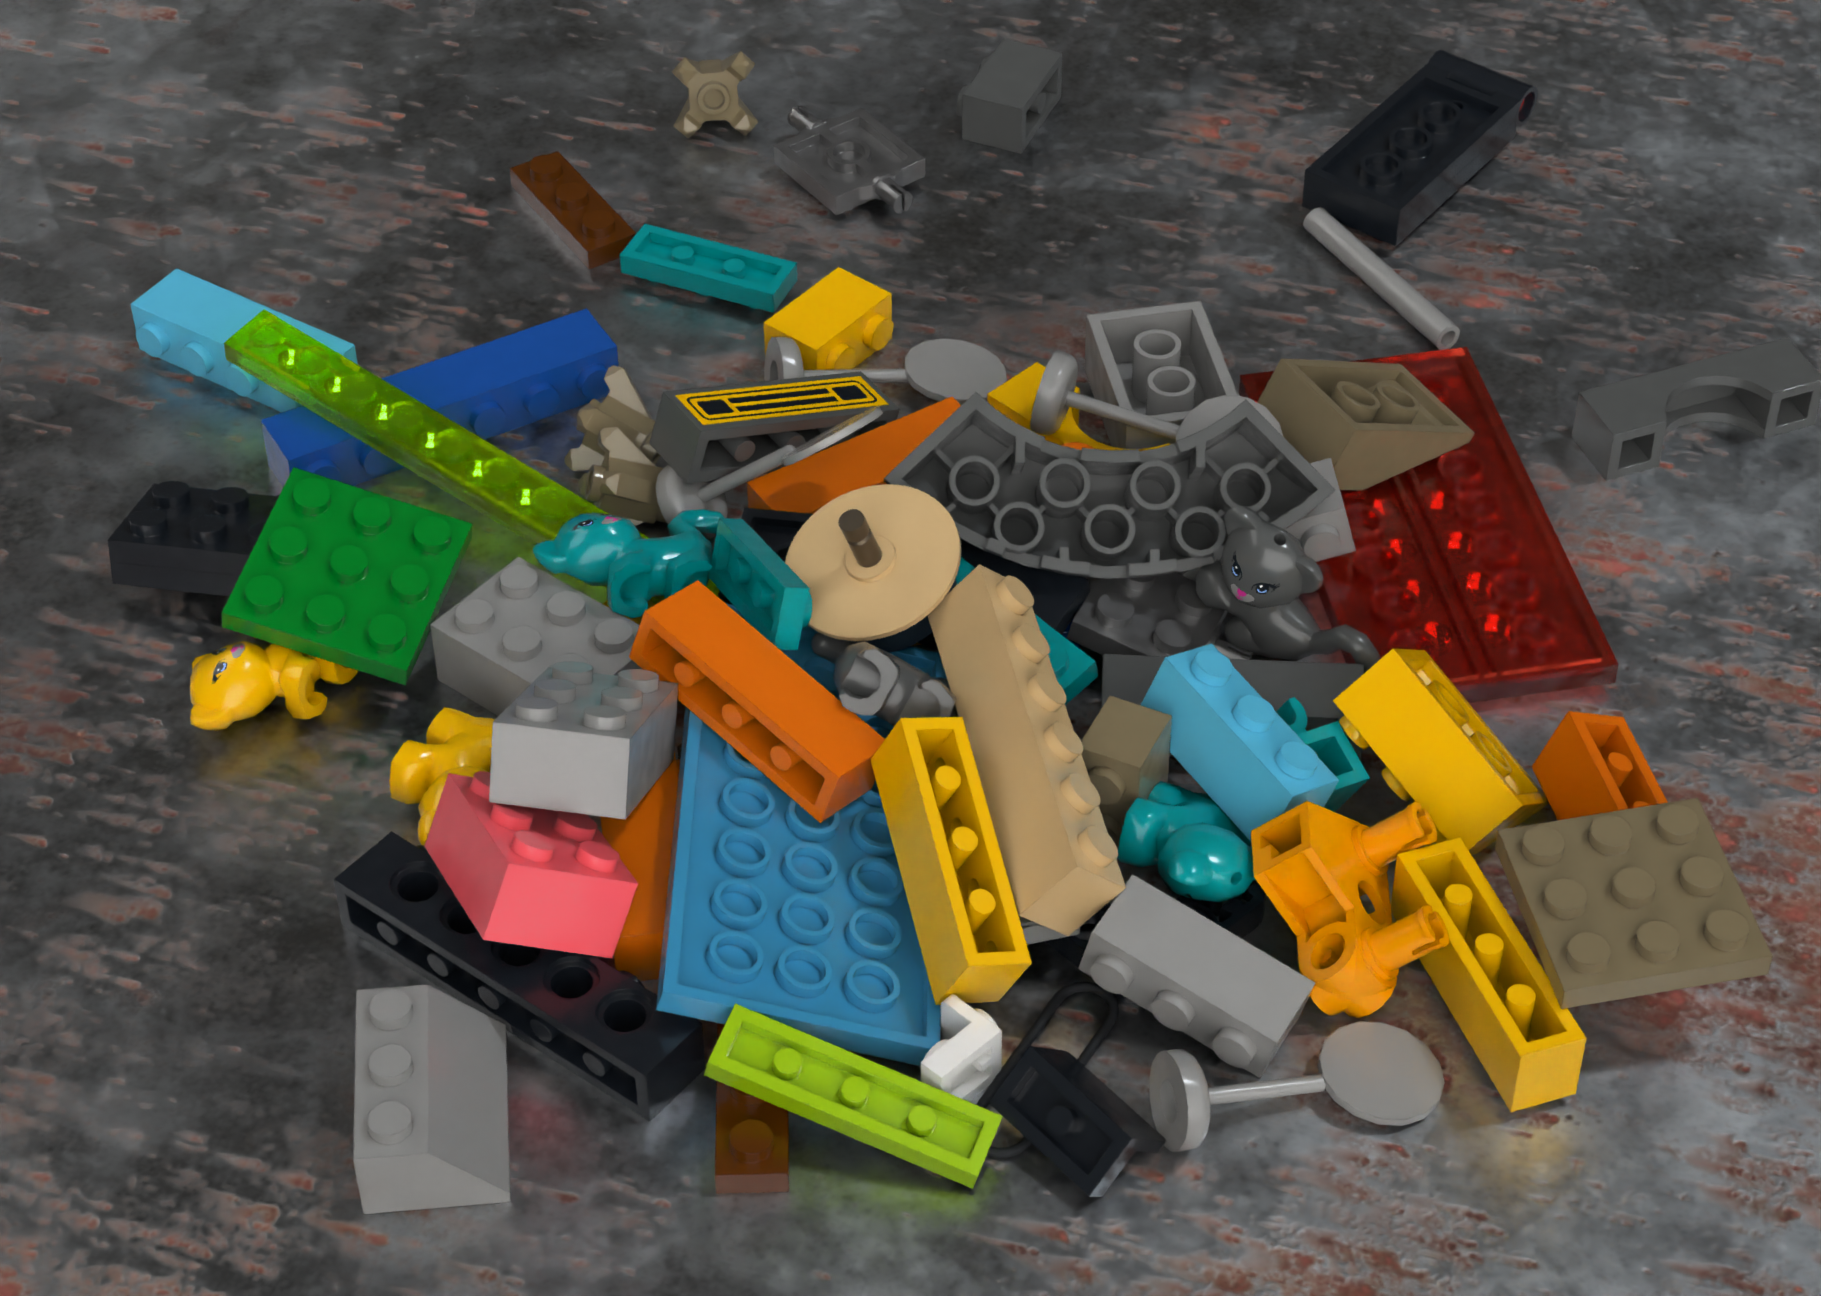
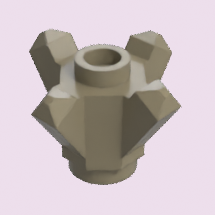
[672,51,759,139]
[564,365,661,472]
[578,427,667,526]

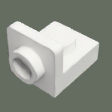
[921,994,1002,1102]

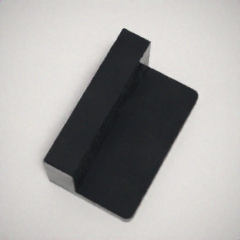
[989,1046,1166,1197]

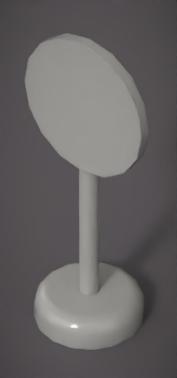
[764,337,1007,405]
[1030,350,1283,440]
[655,405,883,540]
[1149,1021,1445,1152]

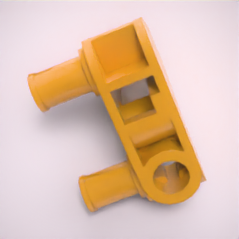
[1251,801,1449,1018]

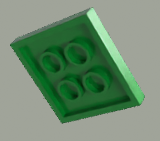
[221,467,473,685]

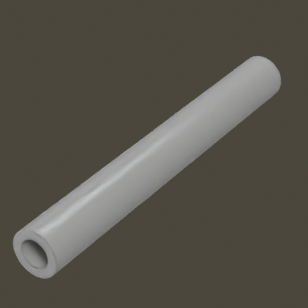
[1303,207,1460,350]

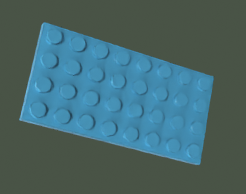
[656,603,947,1066]

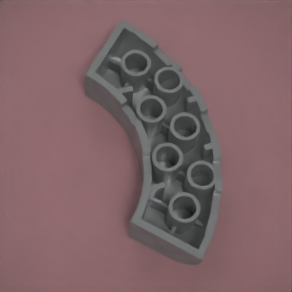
[883,392,1335,579]

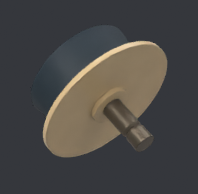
[785,484,961,653]

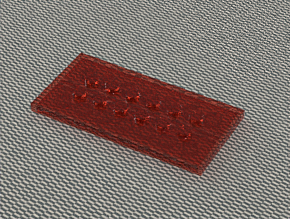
[1239,347,1619,703]

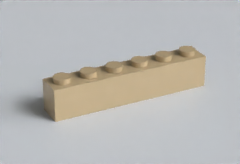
[928,564,1126,936]

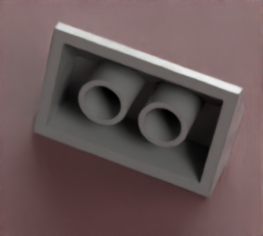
[353,984,511,1215]

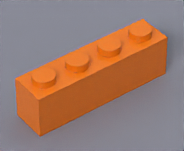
[747,396,961,514]
[629,580,885,823]
[1531,711,1668,820]
[600,750,680,981]

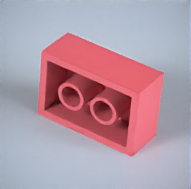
[424,771,638,958]

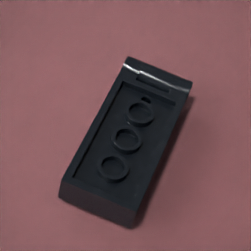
[1302,50,1538,246]
[108,481,280,596]

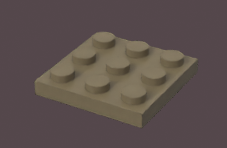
[1495,798,1773,1009]

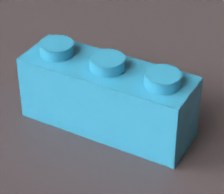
[1141,644,1339,843]

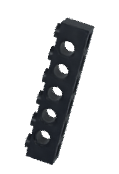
[334,831,706,1121]

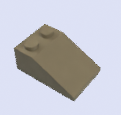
[1257,358,1475,490]

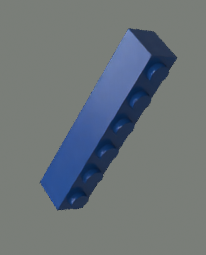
[261,308,619,487]

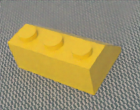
[1333,648,1549,855]

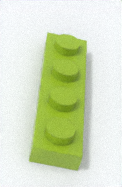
[704,1003,1003,1189]

